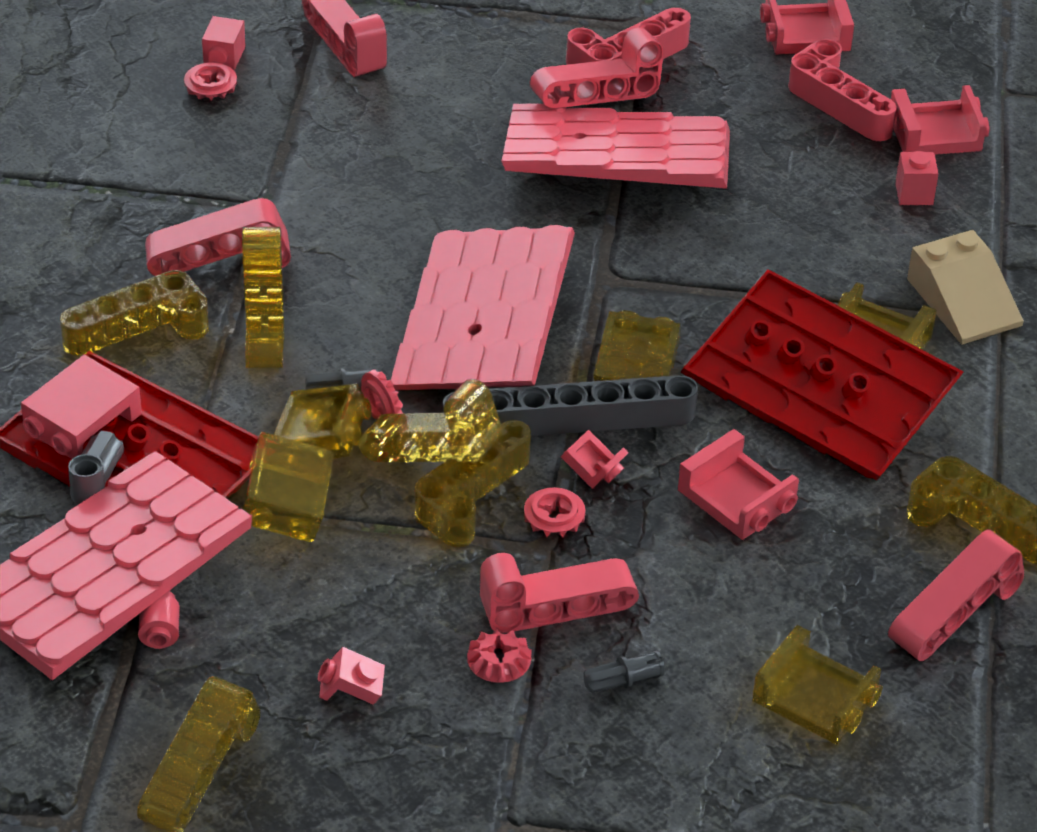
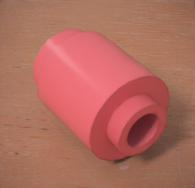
[138,591,180,649]

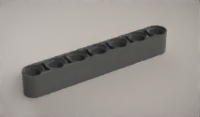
[443,375,698,441]

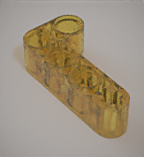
[242,227,284,368]
[60,270,209,356]
[358,379,502,462]
[414,420,531,547]
[906,456,1037,564]
[137,676,261,832]

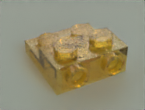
[593,310,681,381]
[271,383,372,460]

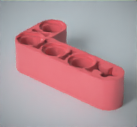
[302,0,387,77]
[566,8,691,65]
[530,27,664,108]
[788,39,897,142]
[145,198,291,278]
[888,529,1024,661]
[480,553,639,633]

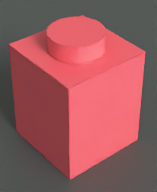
[202,16,246,70]
[895,151,939,205]

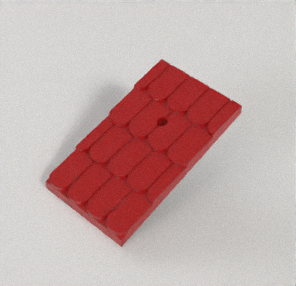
[680,269,964,481]
[0,351,278,499]

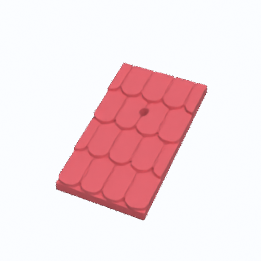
[501,104,730,189]
[391,225,575,390]
[0,451,252,681]

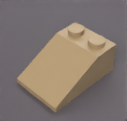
[907,230,1024,345]

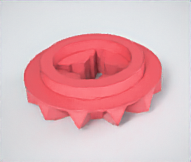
[184,62,237,101]
[361,369,403,427]
[524,487,585,537]
[467,628,532,683]

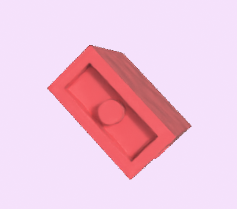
[760,0,854,55]
[891,85,989,155]
[21,354,142,459]
[678,429,799,540]

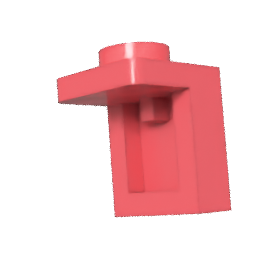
[561,430,629,489]
[318,647,385,705]

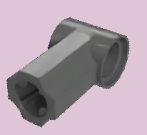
[68,430,124,504]

